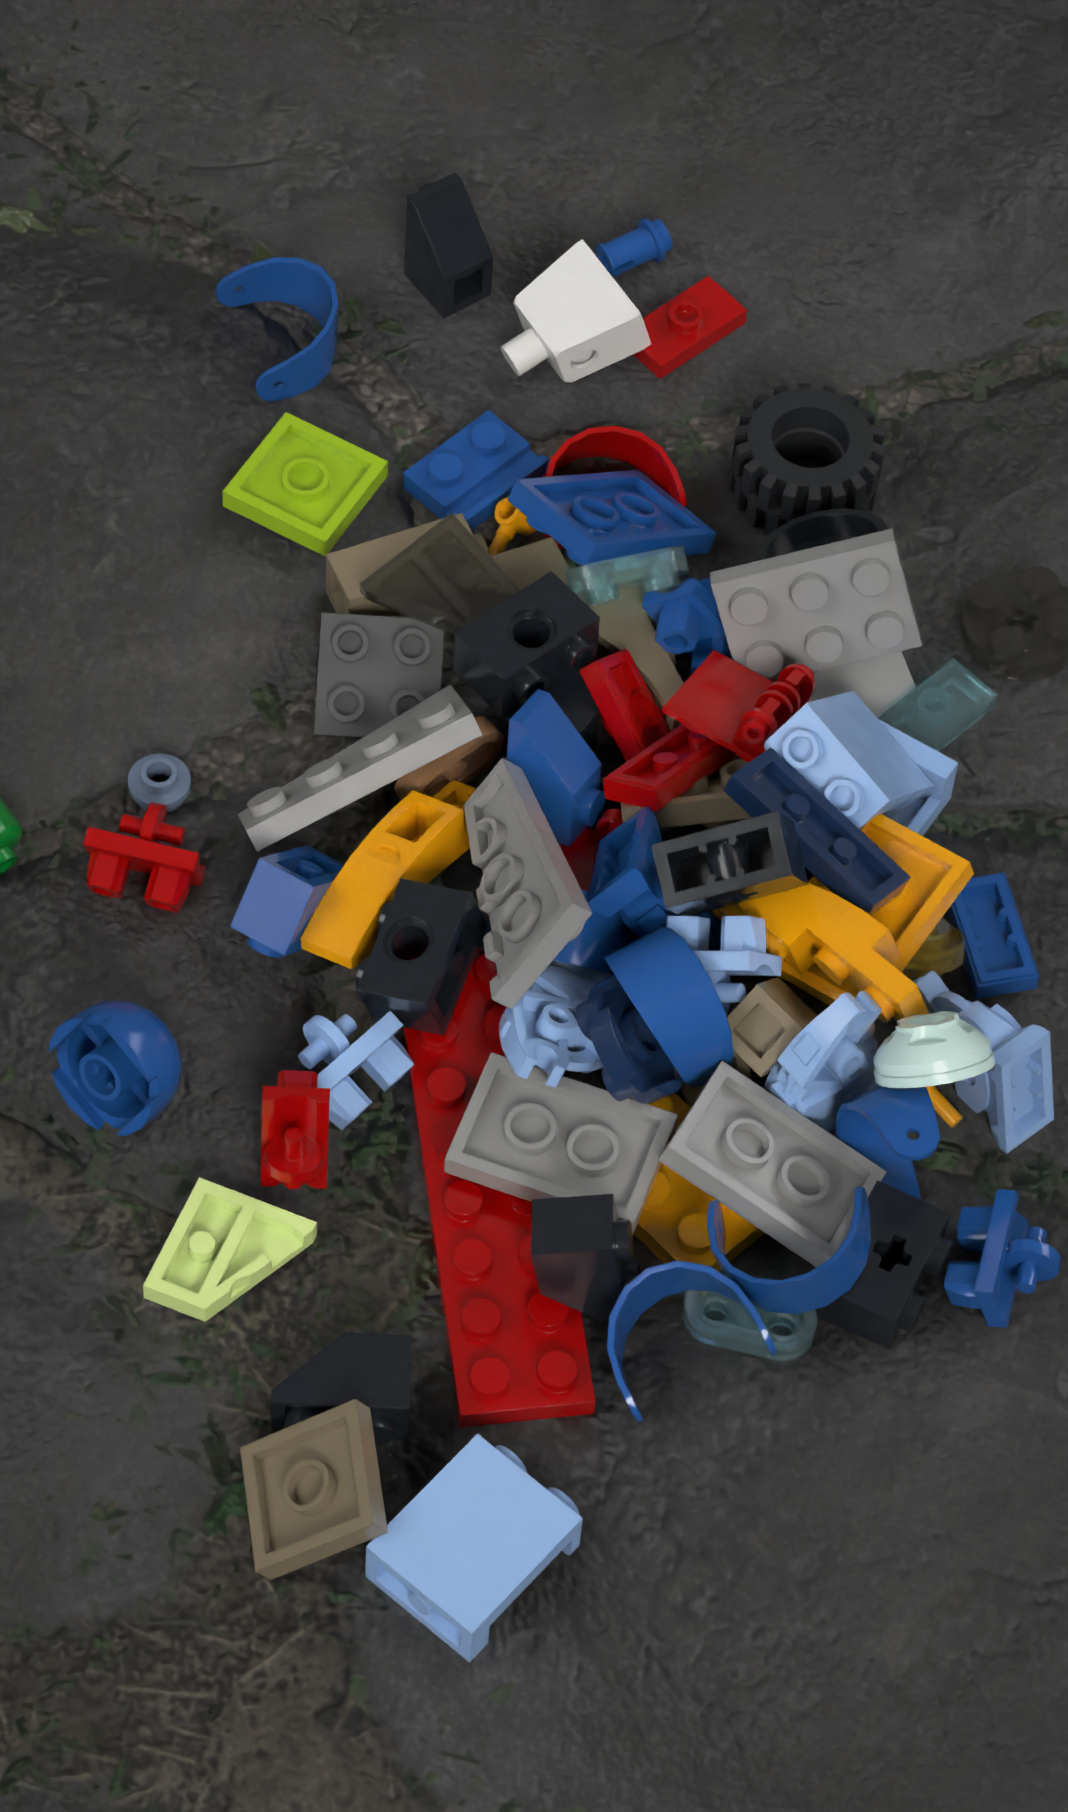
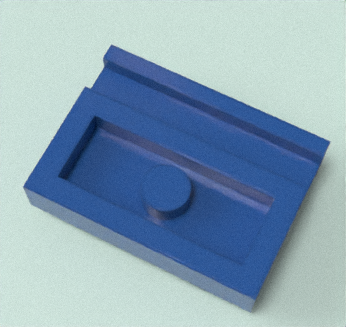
[403,410,549,531]

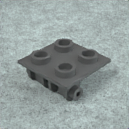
[314,613,445,738]

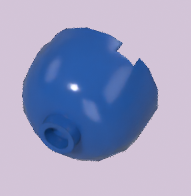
[49,1001,182,1136]

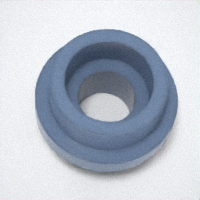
[128,754,191,813]

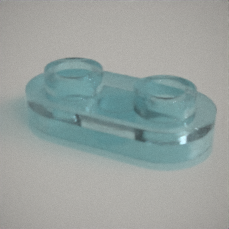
[565,546,689,607]
[682,1290,817,1361]

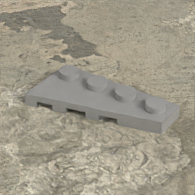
[238,685,483,852]
[464,758,592,1009]

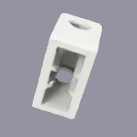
[500,239,651,383]

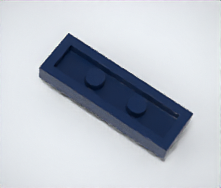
[723,747,911,915]

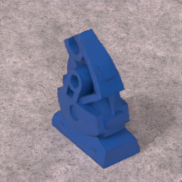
[587,806,722,951]

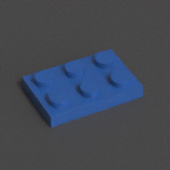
[508,470,717,568]

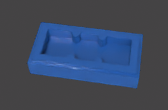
[947,872,1039,999]

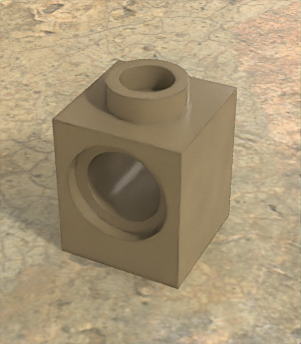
[727,977,818,1077]

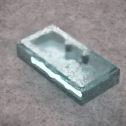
[877,658,998,752]

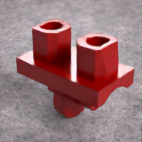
[83,802,206,913]
[261,1070,330,1189]

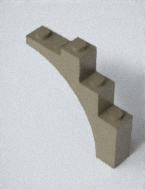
[326,513,685,731]

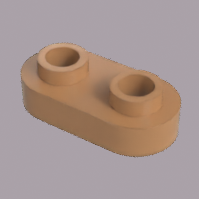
[394,716,505,800]

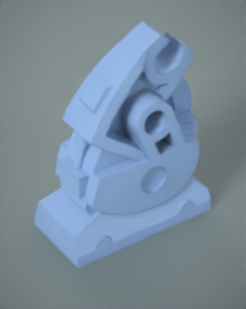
[499,960,612,1088]
[913,970,1054,1154]
[765,991,882,1132]

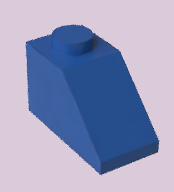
[507,689,605,847]
[230,845,344,958]

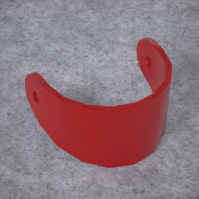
[543,425,686,550]

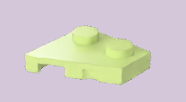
[143,1177,317,1322]

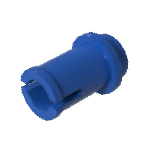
[595,218,673,279]

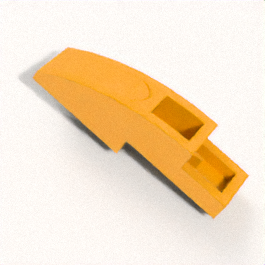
[300,780,477,969]
[712,883,929,1023]

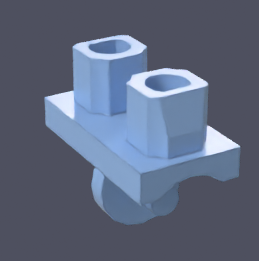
[666,916,782,1016]
[298,1011,415,1130]

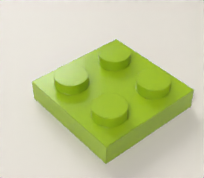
[222,412,388,557]

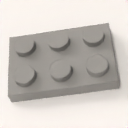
[710,528,922,682]
[444,1052,678,1235]
[658,1061,886,1267]

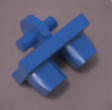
[642,578,733,676]
[944,1189,1061,1328]

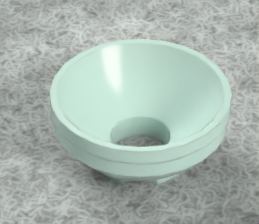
[873,1011,995,1088]

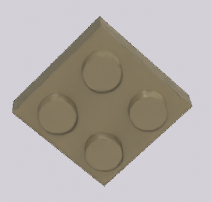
[240,1399,388,1580]

